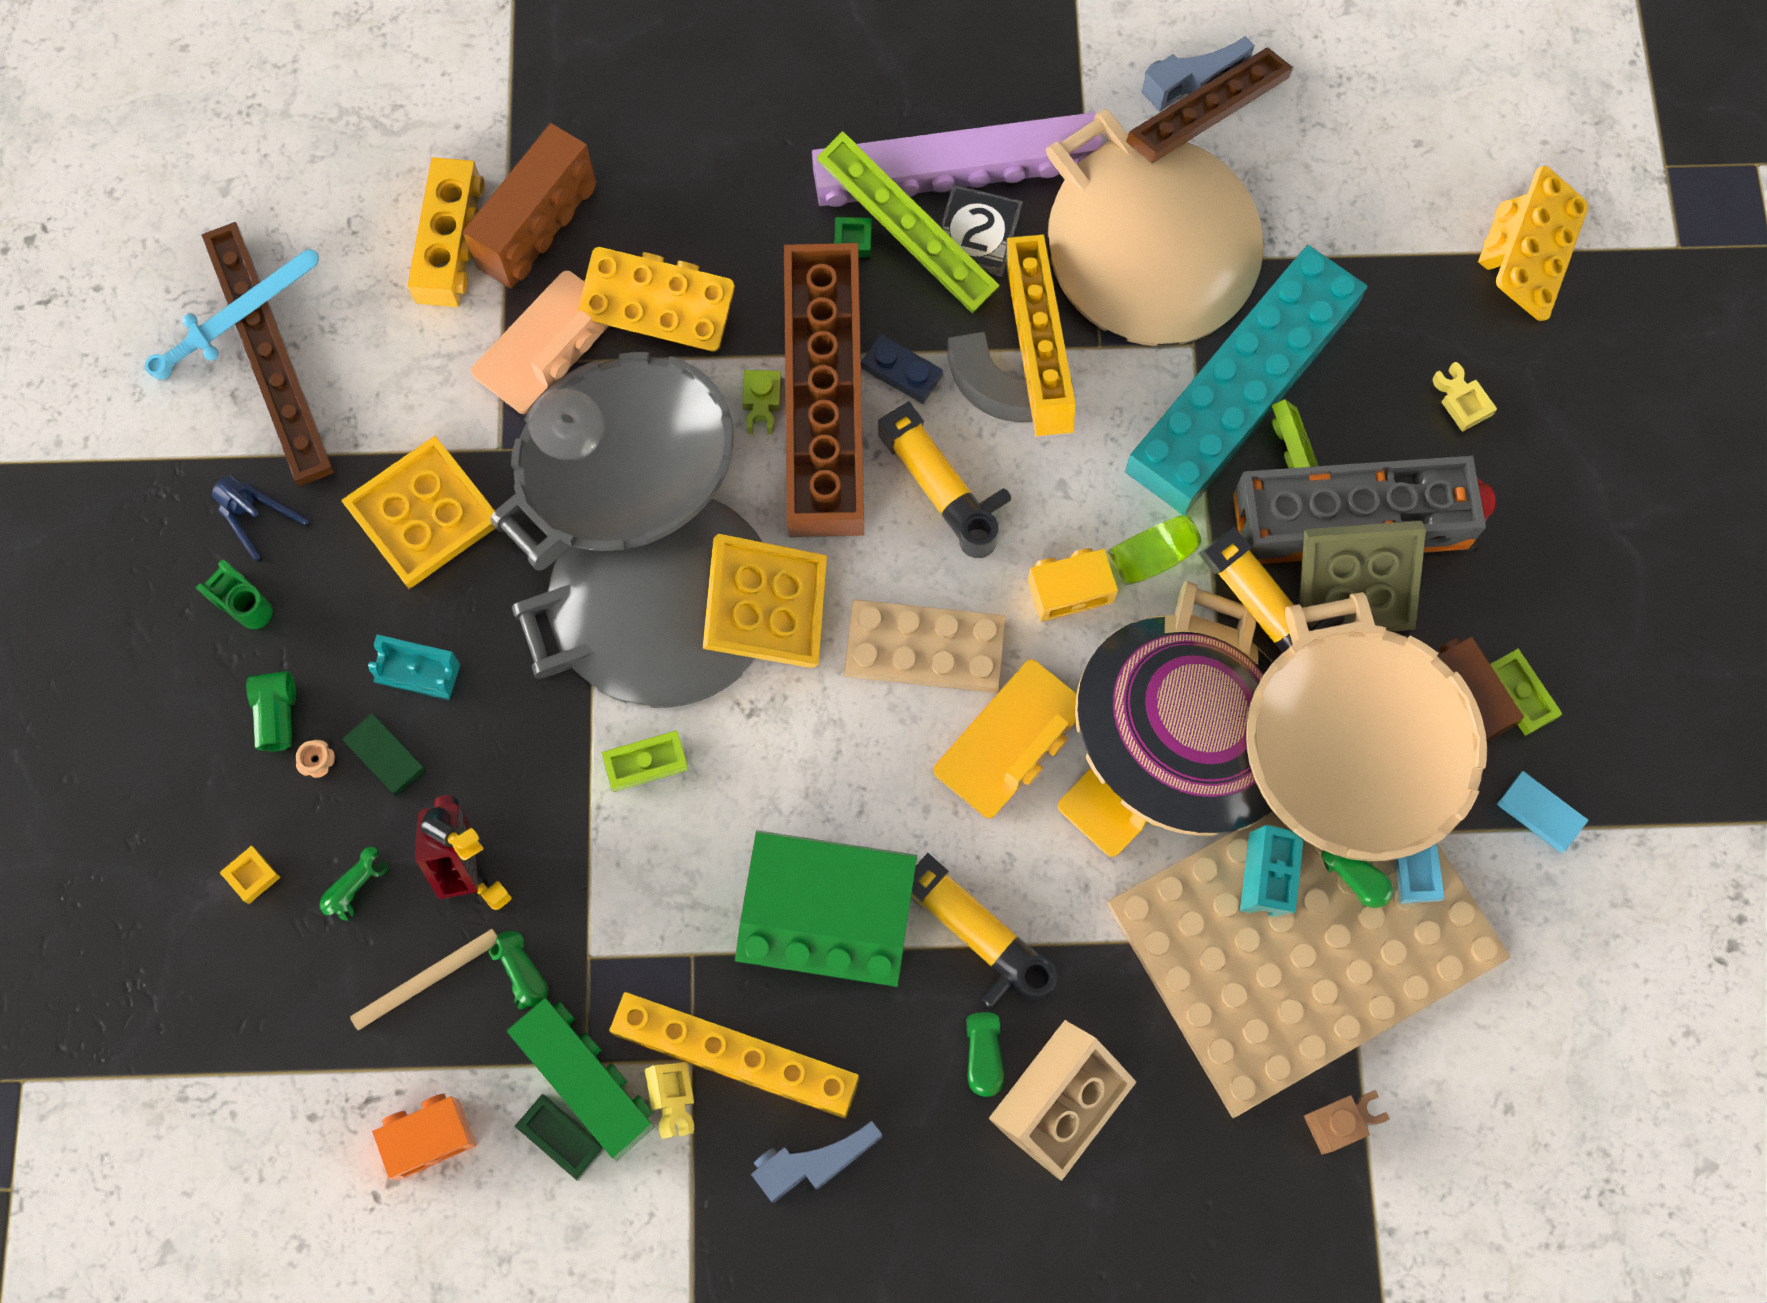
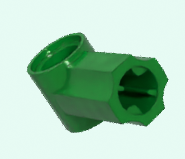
[246,671,296,752]

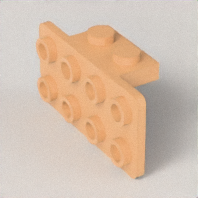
[471,271,609,414]

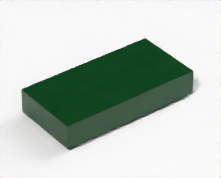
[342,713,426,797]
[515,1094,605,1181]

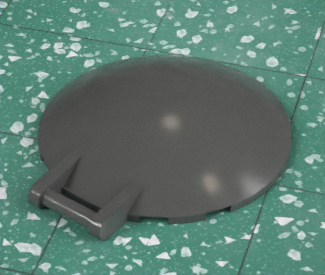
[490,352,734,571]
[512,499,762,708]

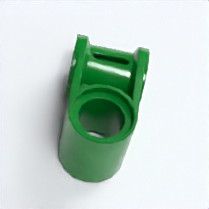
[195,559,273,629]

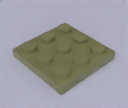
[1299,521,1426,632]

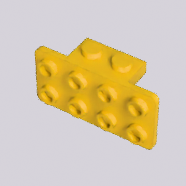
[1478,165,1588,321]
[578,247,735,352]
[933,659,1077,819]
[1058,768,1156,857]

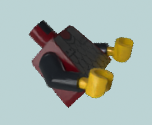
[415,795,512,910]

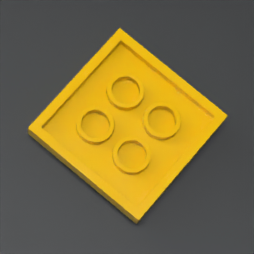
[341,436,495,589]
[703,534,827,668]

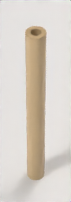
[350,928,497,1030]

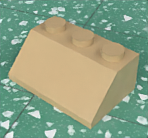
[989,1020,1136,1181]

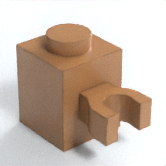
[1304,1090,1390,1155]

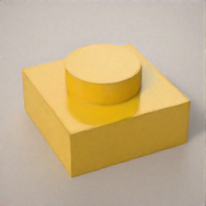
[220,846,281,904]

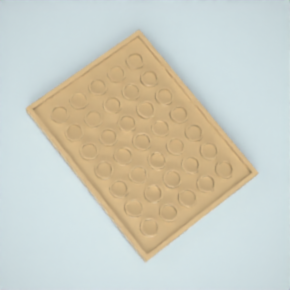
[1107,811,1511,1118]

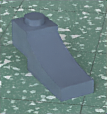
[1142,36,1255,112]
[751,1121,882,1203]

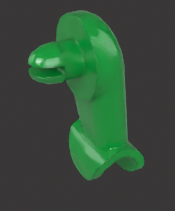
[320,847,389,921]
[1321,850,1393,908]
[489,931,548,1009]
[966,1012,1005,1097]

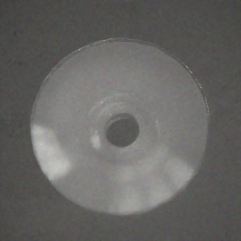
[528,388,604,460]

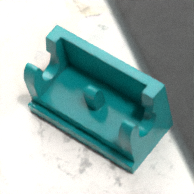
[369,635,461,700]
[1240,825,1304,917]

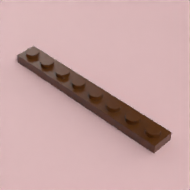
[201,222,335,487]

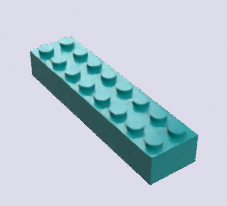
[1125,244,1368,516]

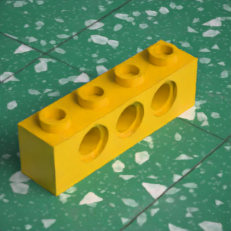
[407,157,485,307]

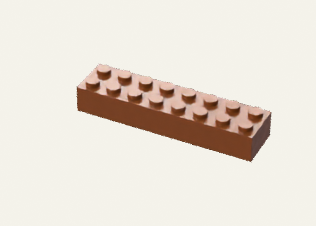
[784,243,865,537]

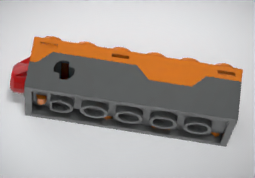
[1233,456,1495,564]

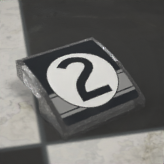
[941,185,1023,277]

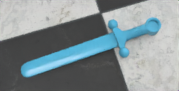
[145,249,319,380]

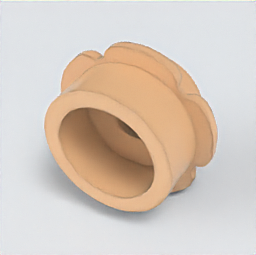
[296,740,335,778]

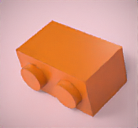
[372,1093,477,1181]

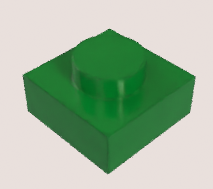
[834,217,872,257]

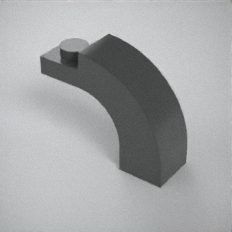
[947,332,1073,422]

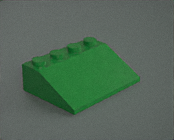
[735,830,917,987]

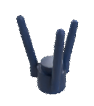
[212,475,310,561]

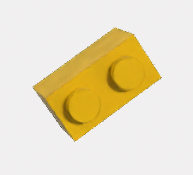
[1028,548,1118,622]

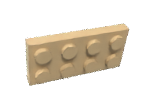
[844,599,1006,693]

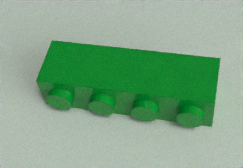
[507,998,655,1161]

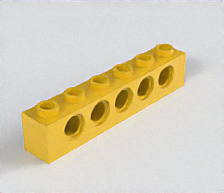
[1007,234,1075,436]
[609,992,859,1119]

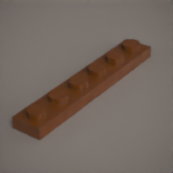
[1126,47,1293,164]

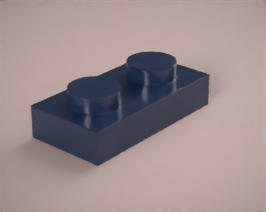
[861,334,943,404]

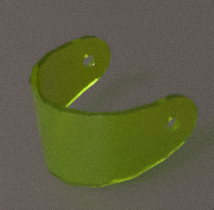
[1106,514,1202,585]

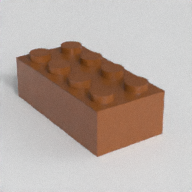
[463,123,596,289]

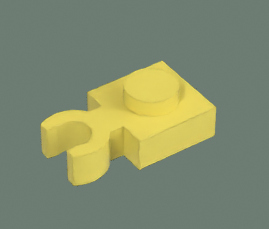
[1432,362,1497,432]
[645,1062,694,1139]

